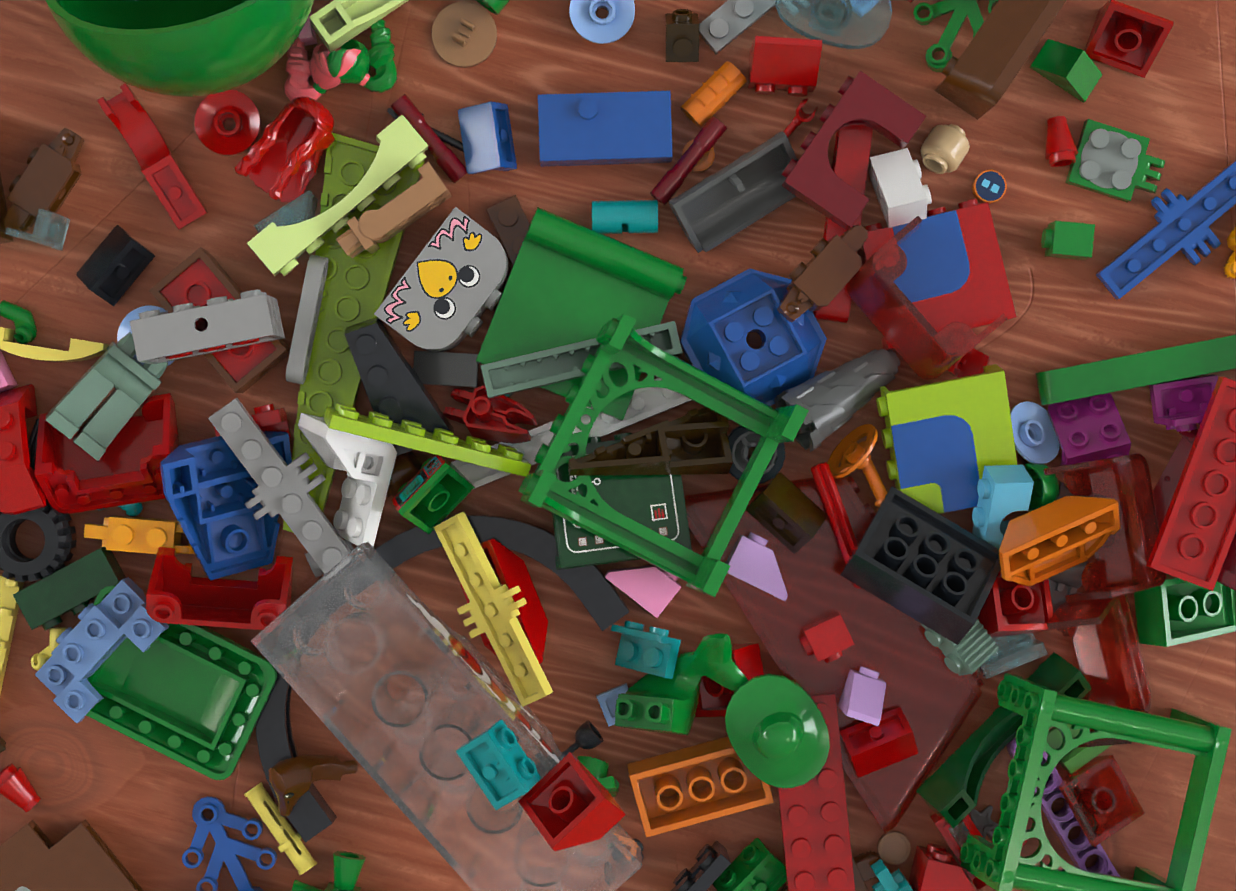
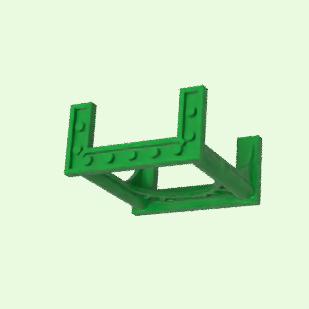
[518,313,809,597]
[960,673,1232,891]

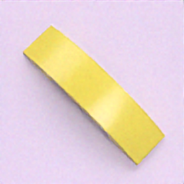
[0,327,109,362]

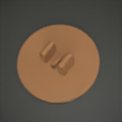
[432,1,497,68]

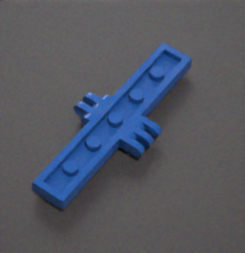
[1096,160,1236,300]

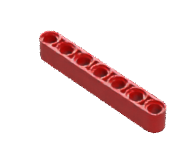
[814,125,873,323]

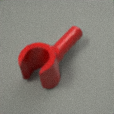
[783,98,818,137]

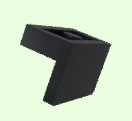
[76,225,155,306]

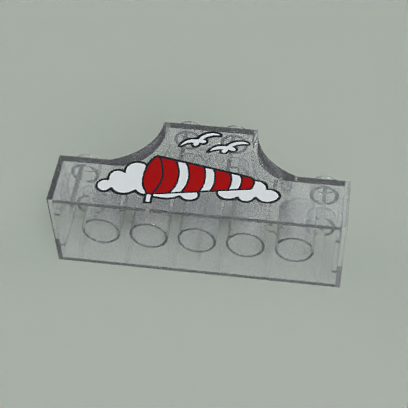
[251,541,643,891]

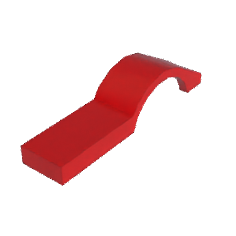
[97,83,208,230]

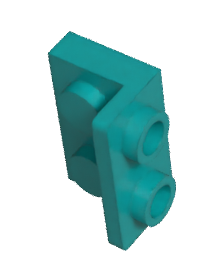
[611,620,681,679]
[456,720,541,810]

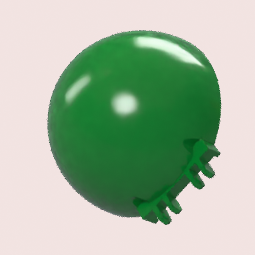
[45,0,314,97]

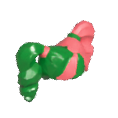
[284,19,397,102]

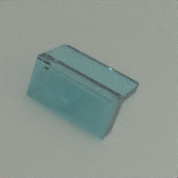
[5,208,71,251]

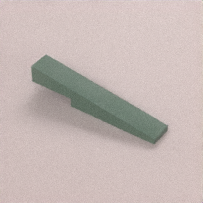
[480,321,683,398]

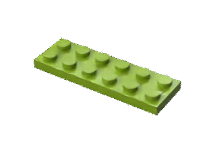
[323,403,531,477]

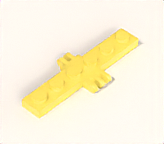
[433,512,553,707]

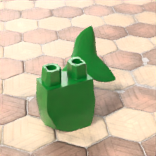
[615,633,748,736]

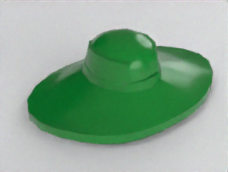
[725,674,830,788]

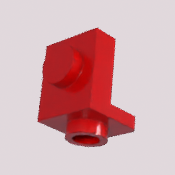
[940,337,990,378]

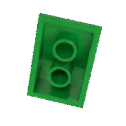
[1133,573,1236,647]

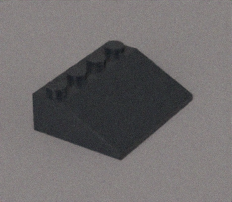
[840,486,1001,645]

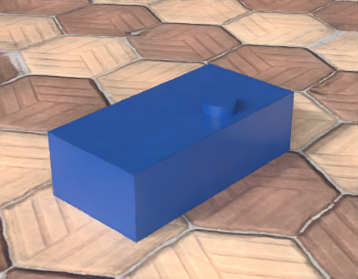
[538,91,673,167]

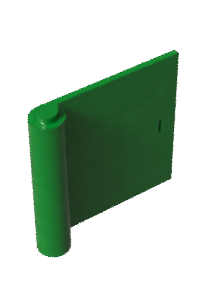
[476,207,687,421]

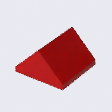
[1085,0,1174,78]

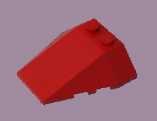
[0,384,46,515]

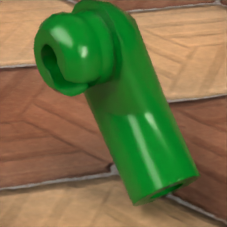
[0,300,37,344]

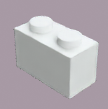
[869,148,932,228]

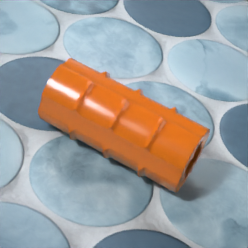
[680,61,747,128]

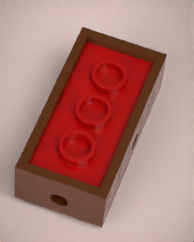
[149,247,290,394]

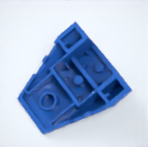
[160,431,292,580]

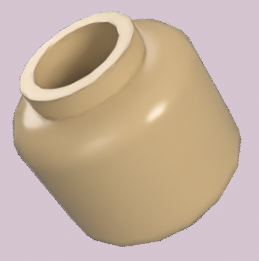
[920,124,970,174]

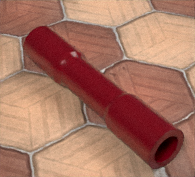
[390,94,467,183]
[650,116,727,206]

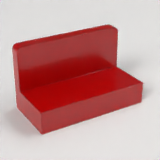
[839,707,919,778]

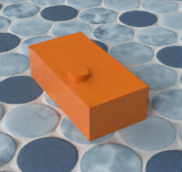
[627,736,774,838]

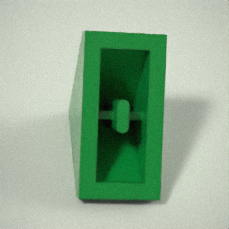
[1029,39,1103,103]

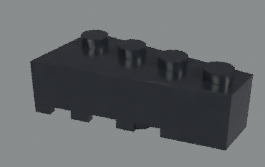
[344,317,454,456]

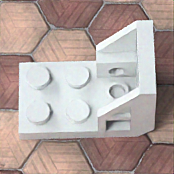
[298,413,397,550]

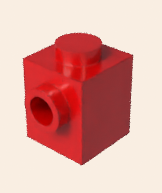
[799,611,855,663]

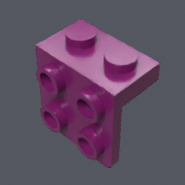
[1149,374,1218,432]
[1047,393,1131,478]

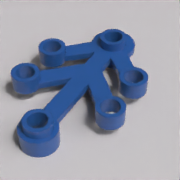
[182,796,277,891]

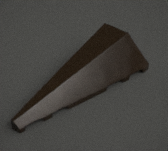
[568,407,733,476]

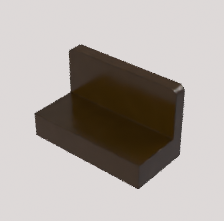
[745,472,828,554]

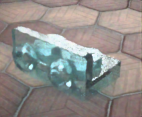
[977,633,1048,679]

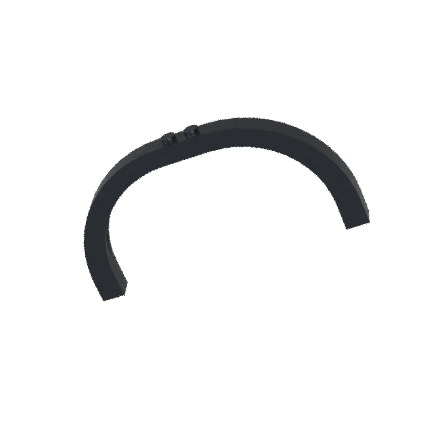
[256,514,629,843]

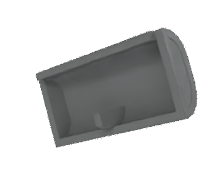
[668,131,798,253]

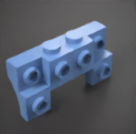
[35,577,169,723]

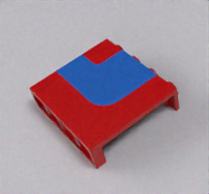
[862,199,1017,350]

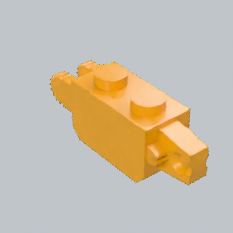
[84,516,195,555]

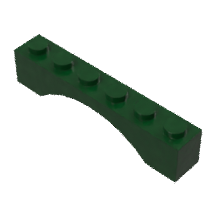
[916,652,1092,829]

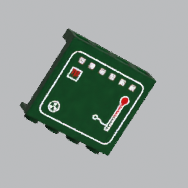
[548,433,692,570]

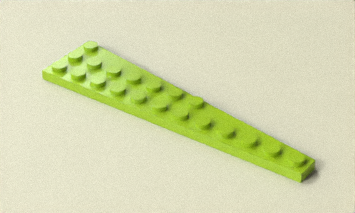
[283,133,425,532]

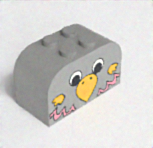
[374,207,509,352]

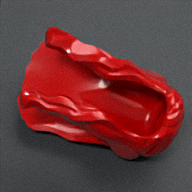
[234,96,335,202]

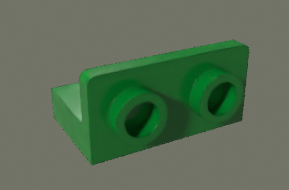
[712,838,787,891]

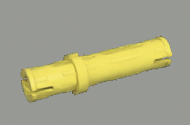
[244,782,317,875]

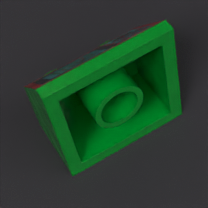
[392,455,475,535]

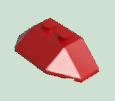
[461,538,548,664]

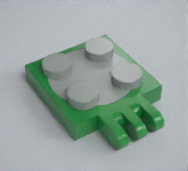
[1065,119,1165,202]

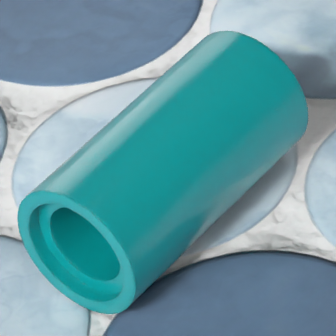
[592,200,658,234]

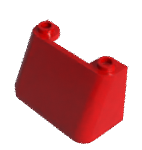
[34,393,179,514]
[146,547,293,630]

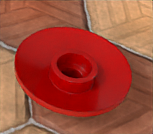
[194,89,261,156]

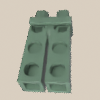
[45,332,168,461]

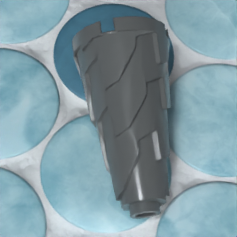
[774,349,900,452]

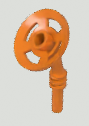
[828,424,888,511]

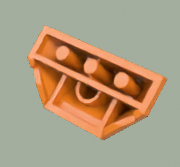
[999,496,1120,586]

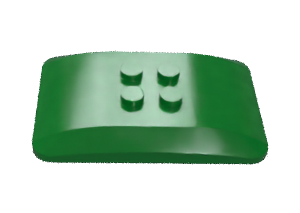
[86,585,277,780]

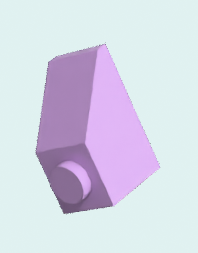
[726,532,788,601]
[838,666,886,726]

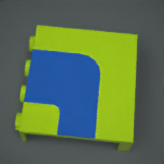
[876,364,1017,514]

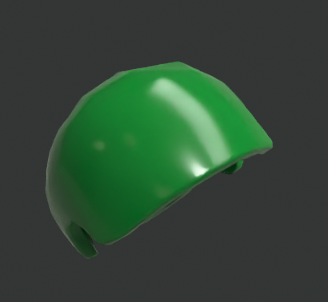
[1024,463,1059,512]

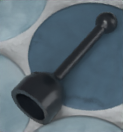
[537,720,603,781]

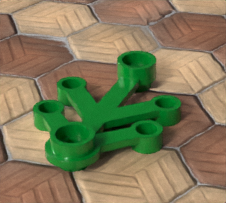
[913,0,998,72]

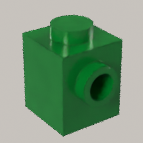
[1041,221,1095,260]

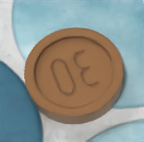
[877,831,911,865]

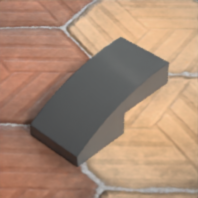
[413,351,479,387]

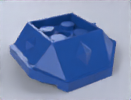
[680,269,827,406]

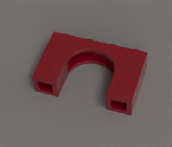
[781,71,926,231]

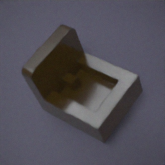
[665,9,700,62]

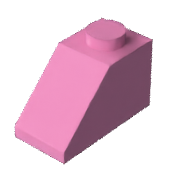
[605,565,681,618]

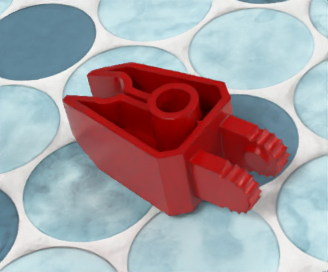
[443,385,537,444]

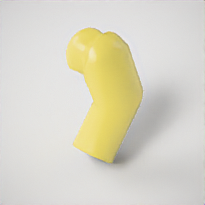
[31,627,67,671]

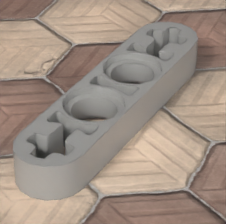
[286,254,328,385]

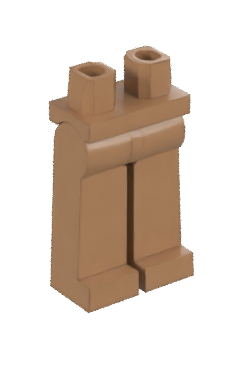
[336,162,452,258]

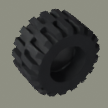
[0,499,77,582]

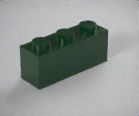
[13,547,126,631]

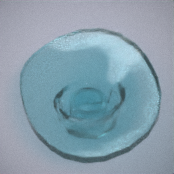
[775,0,892,49]

